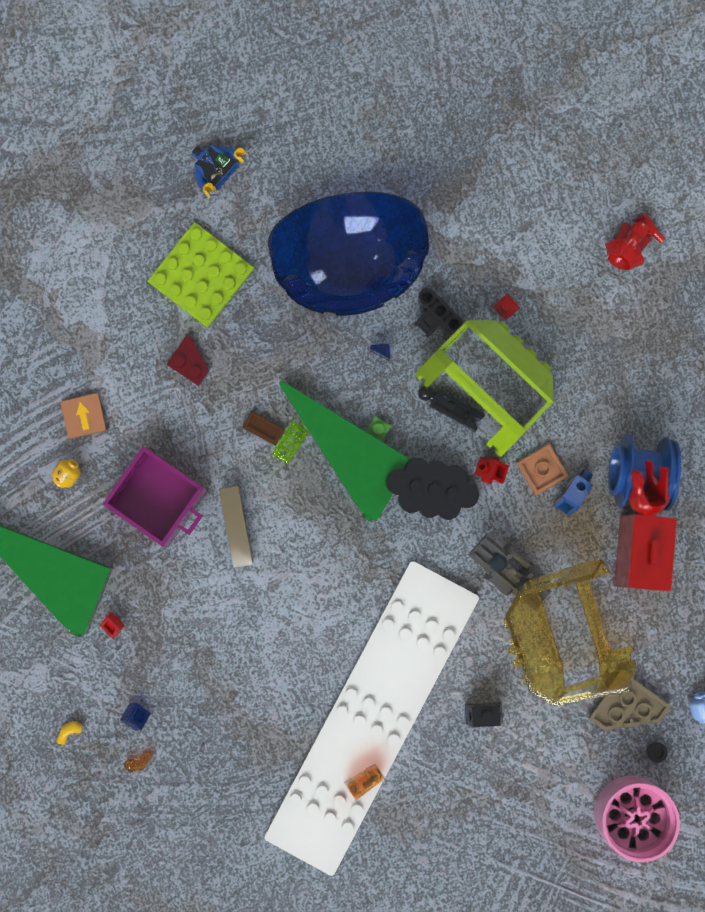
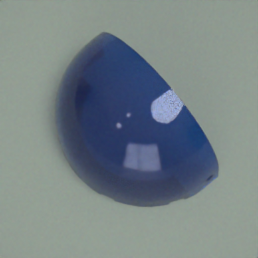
[268,192,429,316]

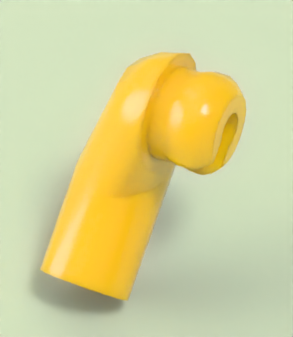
[56,721,82,745]

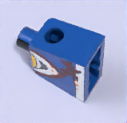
[553,470,593,516]

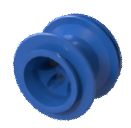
[608,433,681,511]

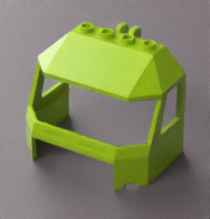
[414,320,554,457]

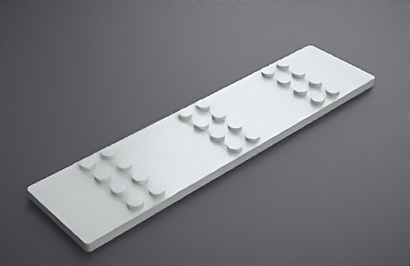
[265,561,479,876]

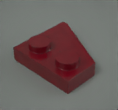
[166,334,209,386]

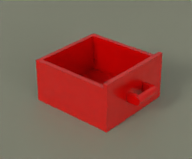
[614,514,677,592]

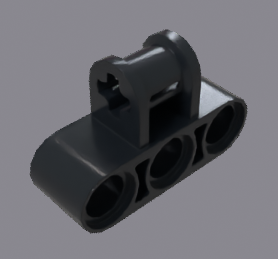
[414,288,463,338]

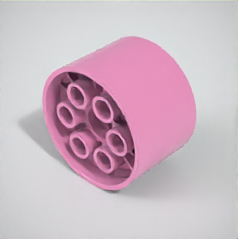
[594,776,680,862]

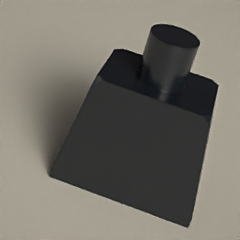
[465,702,503,727]

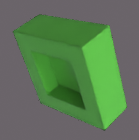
[366,416,391,442]

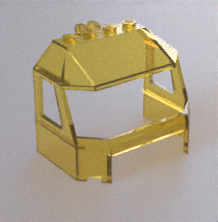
[504,559,637,706]

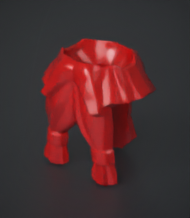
[605,221,652,271]
[629,460,671,516]

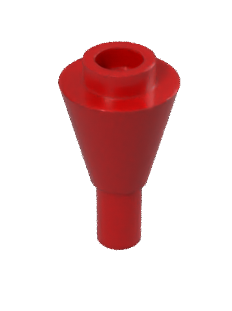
[634,213,665,243]

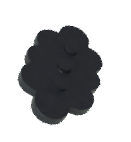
[385,458,479,520]

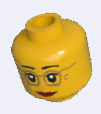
[52,459,81,488]

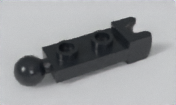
[418,386,485,432]

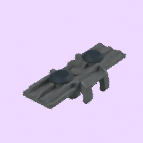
[468,534,552,611]

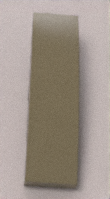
[219,485,253,568]

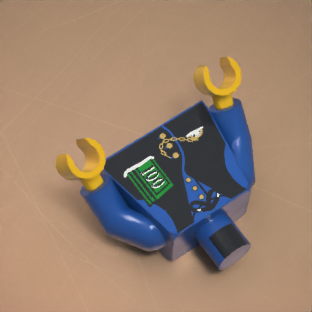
[192,146,248,198]

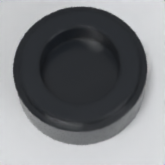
[647,742,668,763]

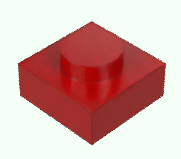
[493,294,520,321]
[99,612,125,639]

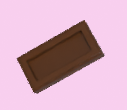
[242,411,285,446]

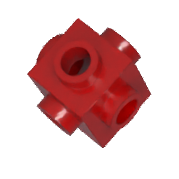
[474,455,509,485]

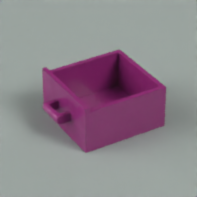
[102,446,208,548]

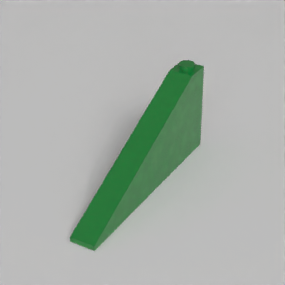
[279,381,410,522]
[0,525,113,637]

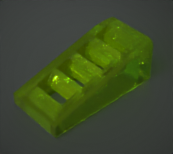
[272,422,309,465]

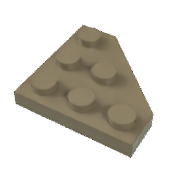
[588,671,671,731]

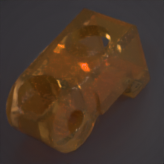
[344,764,385,800]

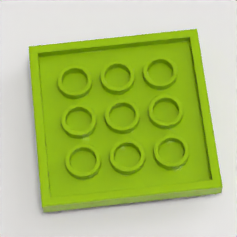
[147,222,255,329]

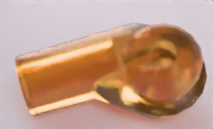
[124,750,153,772]

